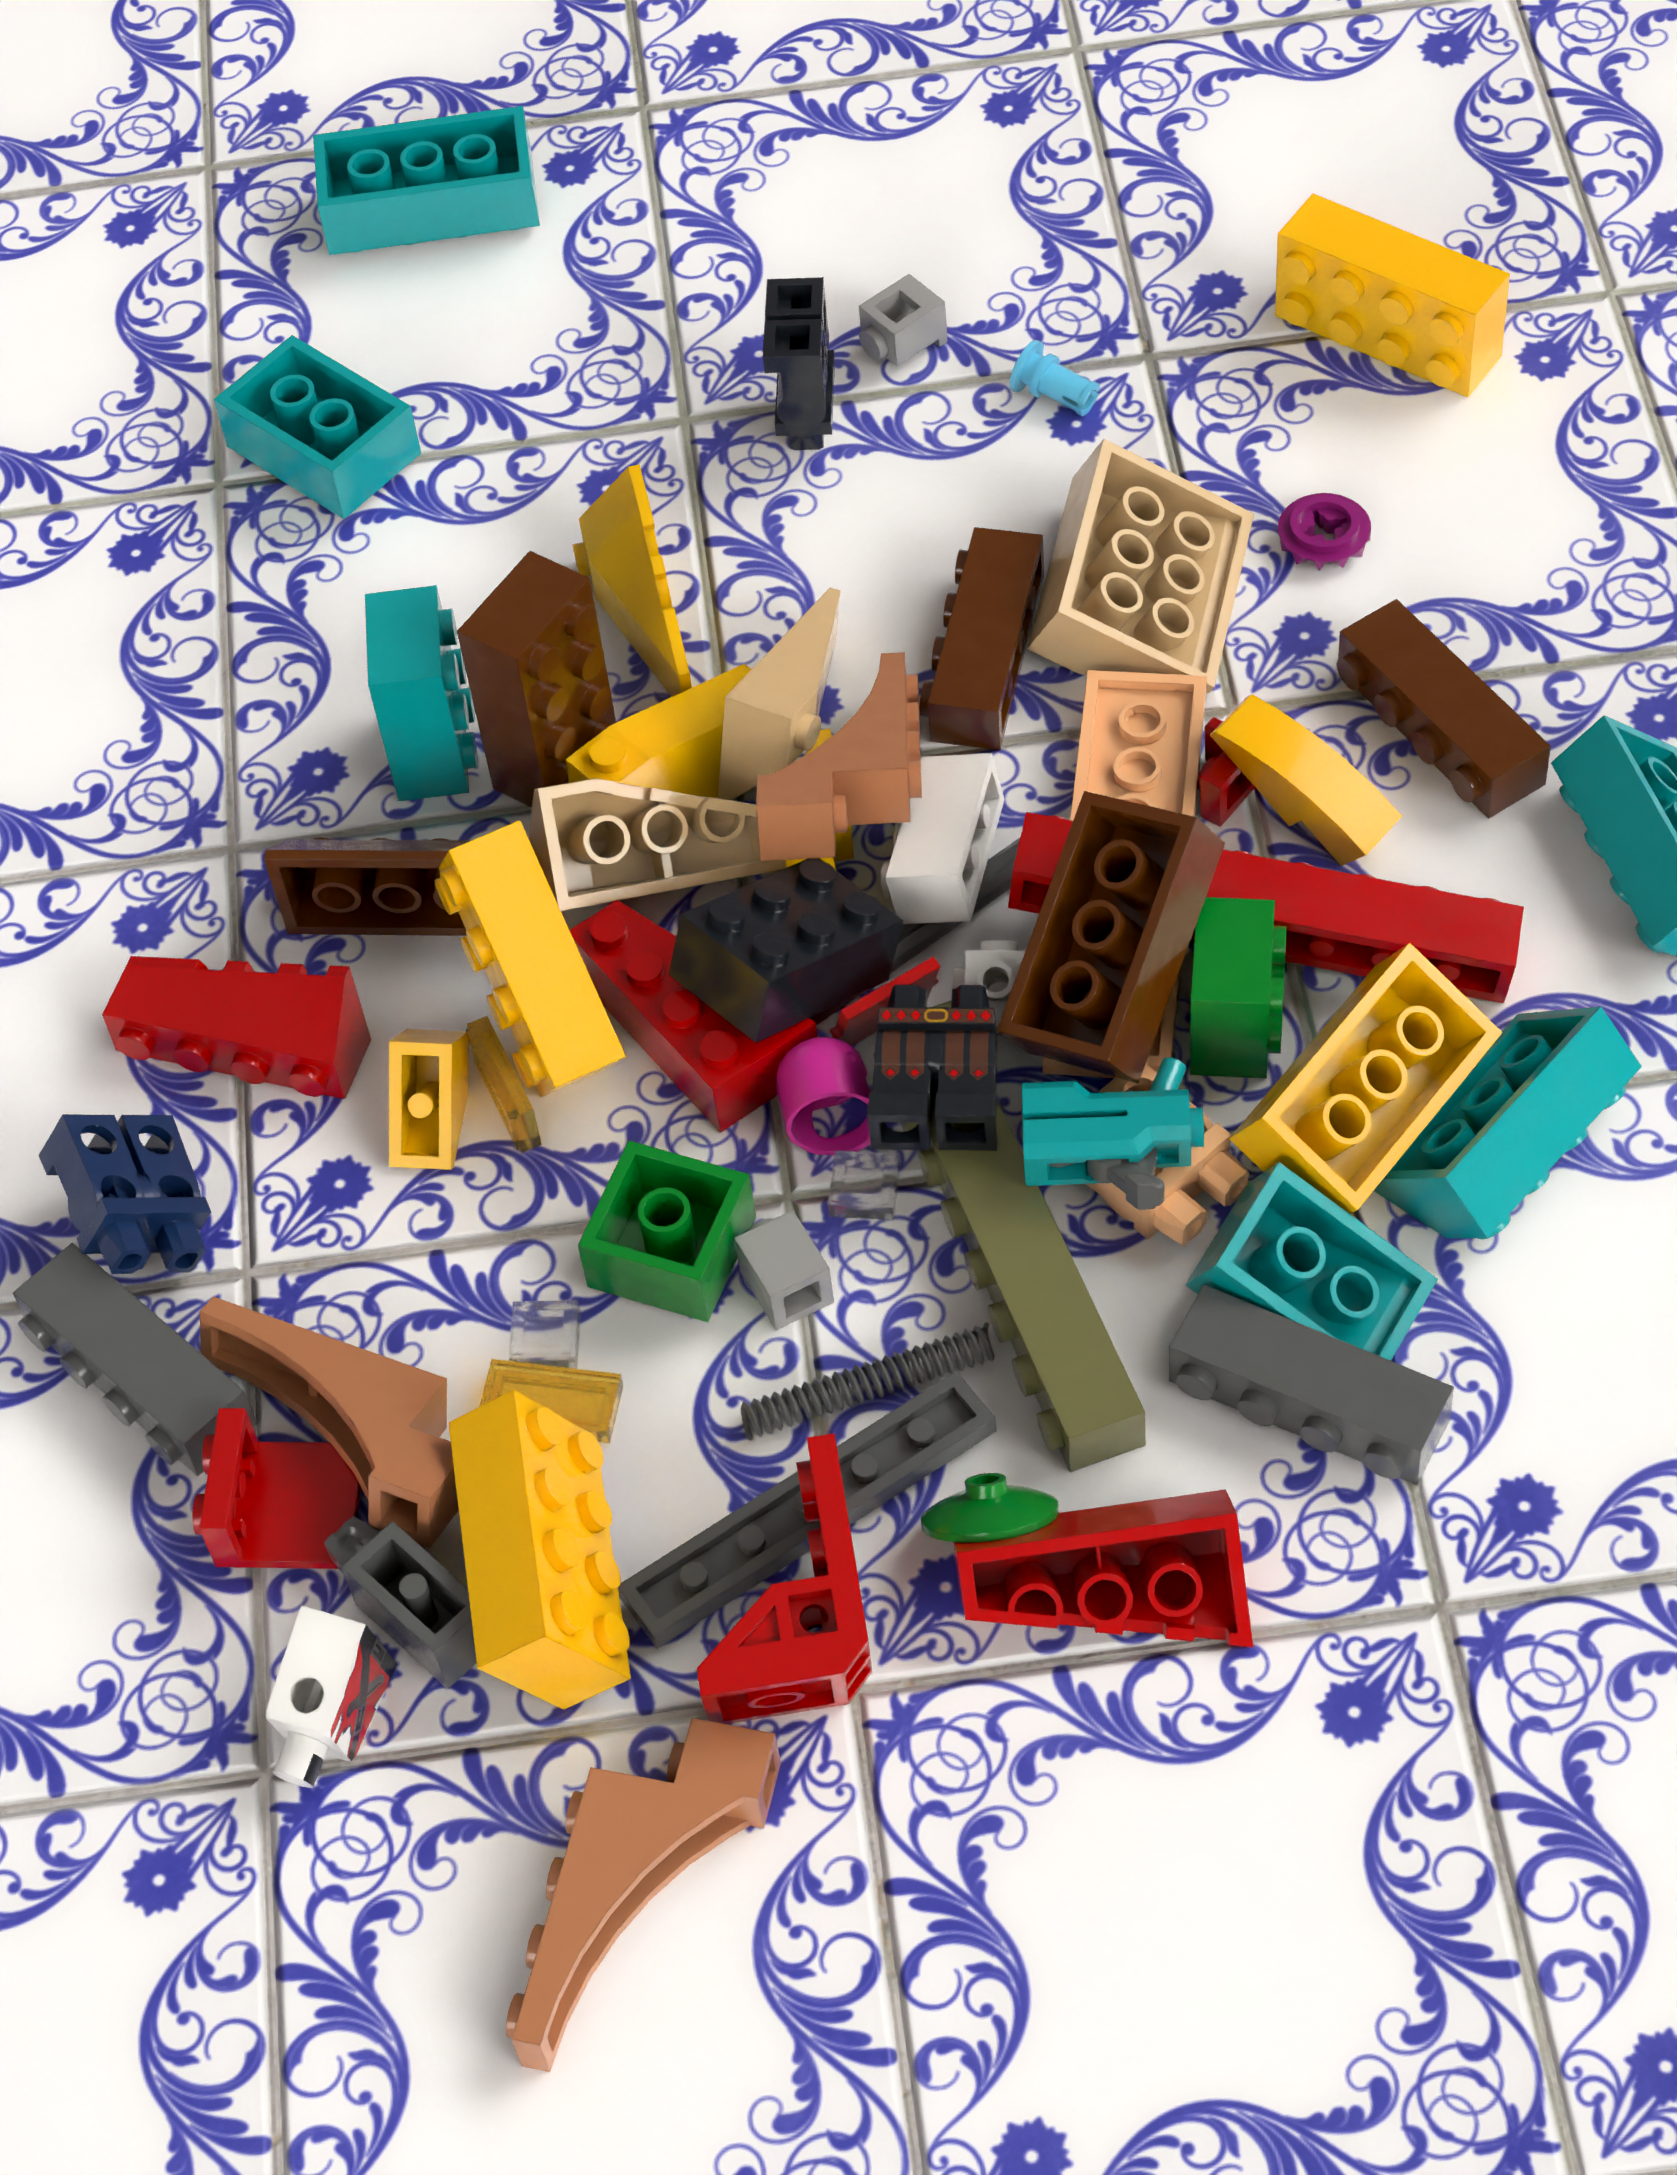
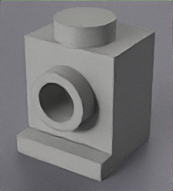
[859,274,948,366]

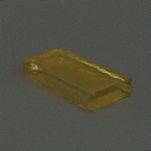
[466,1016,542,1153]
[479,1359,624,1443]

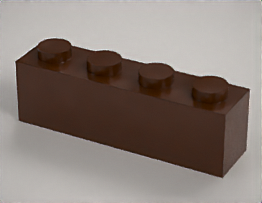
[920,527,1044,750]
[1336,599,1551,819]

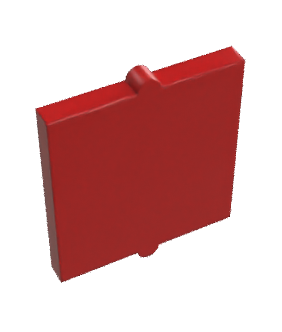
[830,956,941,1046]

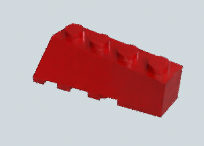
[102,956,371,1099]
[953,1489,1253,1647]

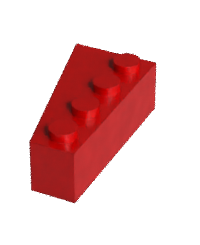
[569,900,818,1133]

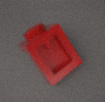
[1197,717,1255,827]

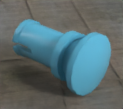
[1009,340,1100,416]

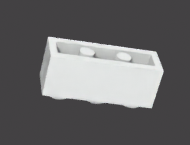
[881,753,1005,924]

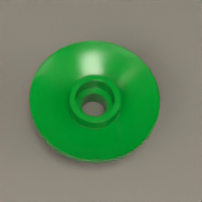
[921,1473,1059,1543]

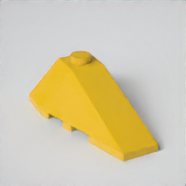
[566,664,751,798]

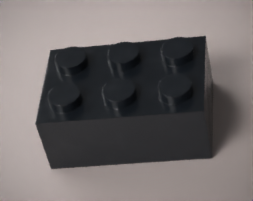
[669,858,904,1043]

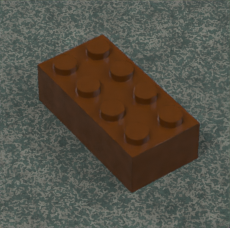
[457,551,616,808]
[996,791,1225,1084]

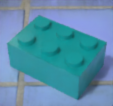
[213,335,421,519]
[365,585,478,801]

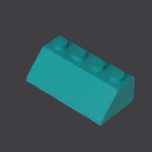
[1551,715,1677,957]
[1374,1007,1642,1240]

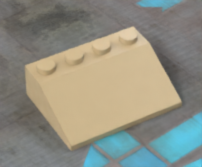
[1027,439,1254,693]

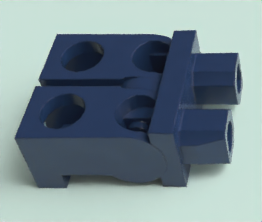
[38,1114,211,1274]

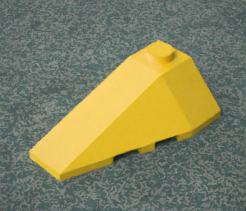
[572,465,692,697]

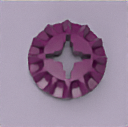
[1278,493,1371,571]

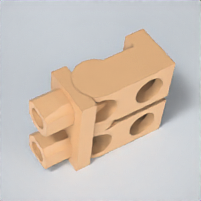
[1086,1064,1249,1246]

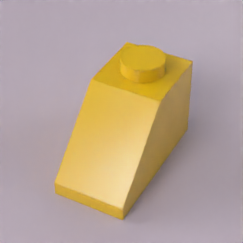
[389,1029,469,1170]

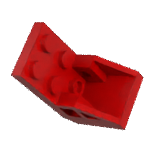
[697,1433,872,1724]

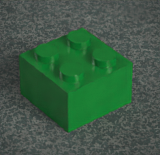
[1190,897,1287,1079]
[578,1140,756,1322]

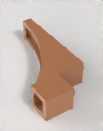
[756,652,922,861]
[199,1296,459,1549]
[506,1718,781,2072]

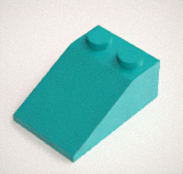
[1185,1162,1438,1361]

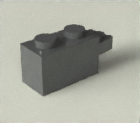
[324,1516,477,1689]

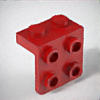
[192,1408,361,1569]

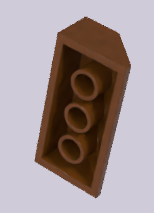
[264,837,472,936]

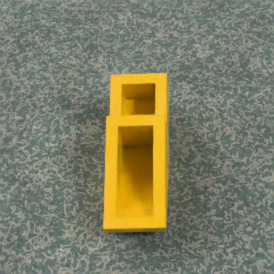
[1210,694,1402,866]

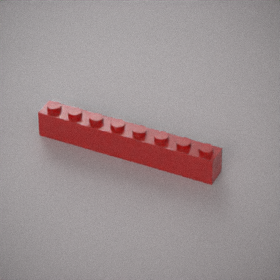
[1008,812,1524,1003]

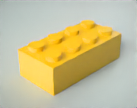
[1275,193,1510,397]
[434,820,626,1097]
[1229,943,1503,1214]
[448,1389,631,1710]

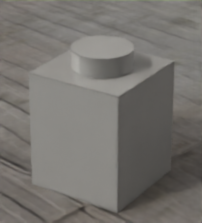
[734,1210,834,1331]

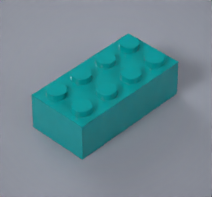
[313,106,540,255]

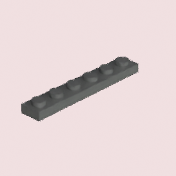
[618,1370,997,1649]

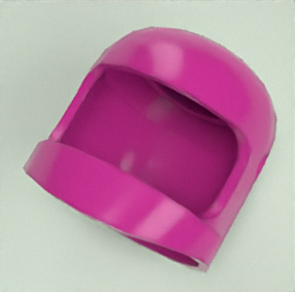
[776,1037,872,1155]

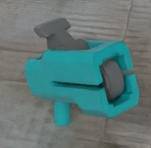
[1022,1057,1204,1210]

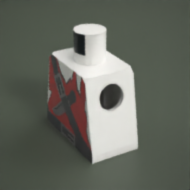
[266,1605,397,1788]

